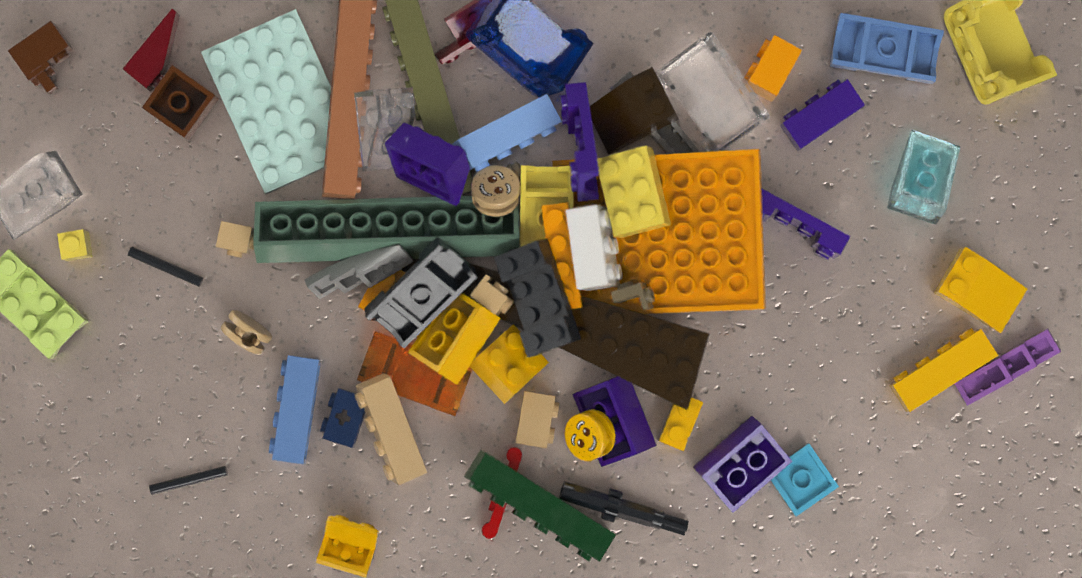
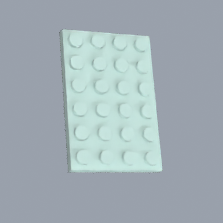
[201,9,361,194]

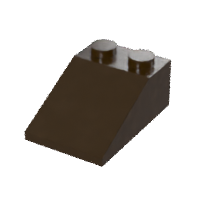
[590,67,679,155]

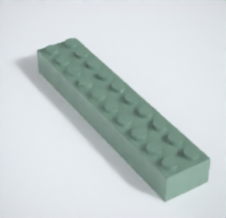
[253,196,520,263]

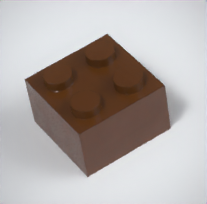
[142,65,219,141]

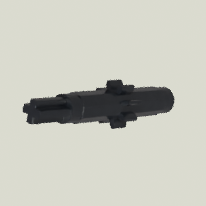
[559,481,689,536]

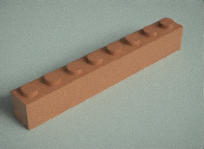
[322,0,377,199]

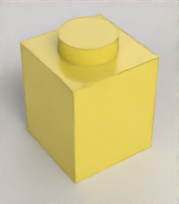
[57,229,93,261]

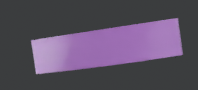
[955,328,1061,406]

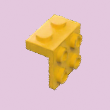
[316,515,379,578]

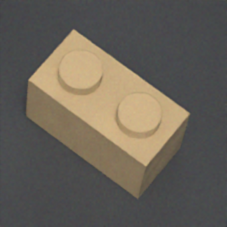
[516,391,560,448]

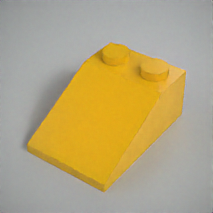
[933,247,1027,333]

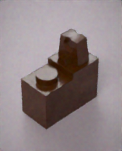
[8,21,73,94]

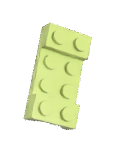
[0,249,88,359]

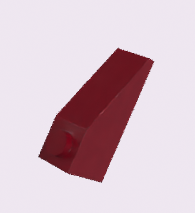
[123,9,180,92]

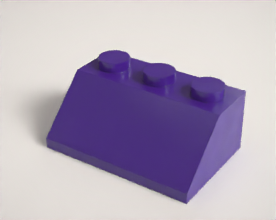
[384,122,470,206]
[572,376,657,467]
[693,416,792,513]

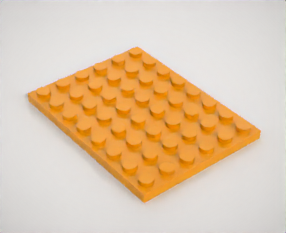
[552,149,766,314]

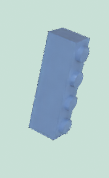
[269,355,321,464]

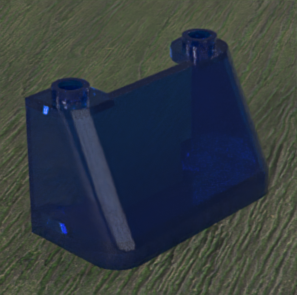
[466,0,594,97]

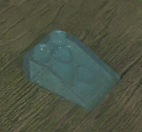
[887,130,961,225]

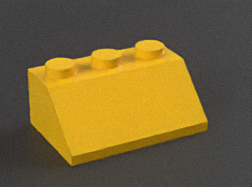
[408,293,500,385]

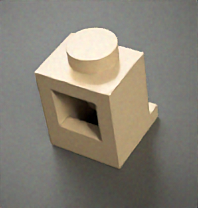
[470,274,514,315]

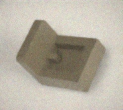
[611,281,655,310]

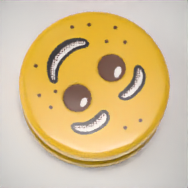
[565,409,615,461]

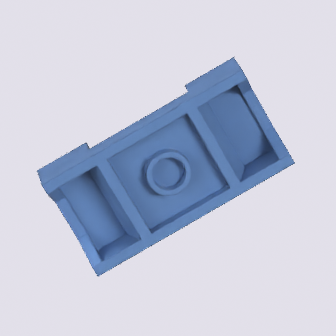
[830,13,944,84]

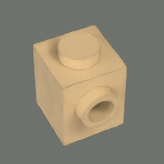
[216,221,254,258]

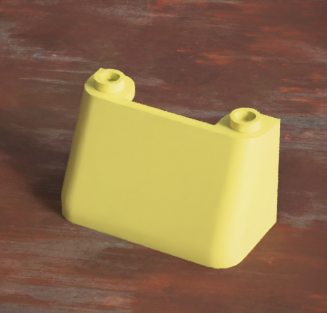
[944,0,1057,105]

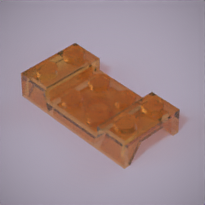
[357,331,473,416]

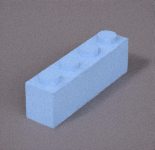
[452,94,562,172]

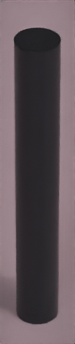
[128,247,204,287]
[149,466,228,495]

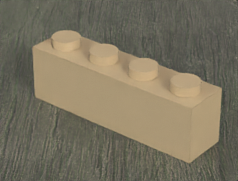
[355,373,427,485]

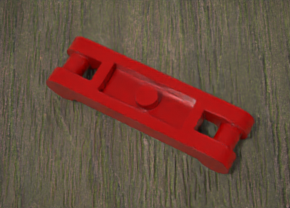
[482,447,522,539]

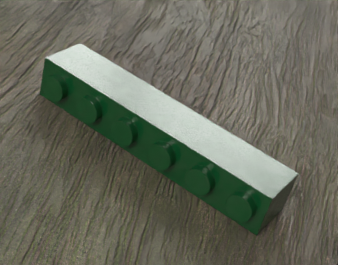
[464,450,616,562]

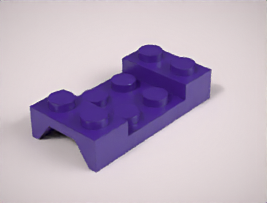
[560,82,599,201]
[762,189,851,260]

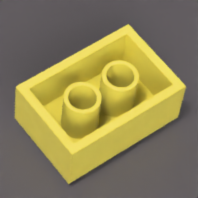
[597,146,671,238]

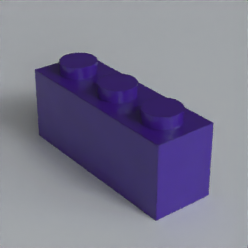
[780,79,865,151]

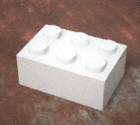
[566,205,623,291]

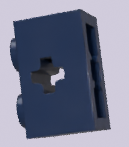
[320,388,365,448]

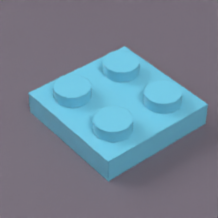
[771,443,839,516]

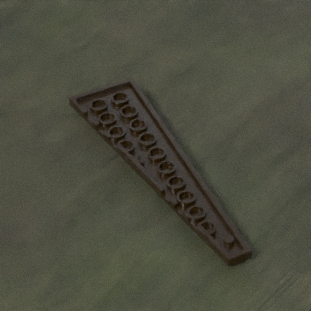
[402,259,710,410]

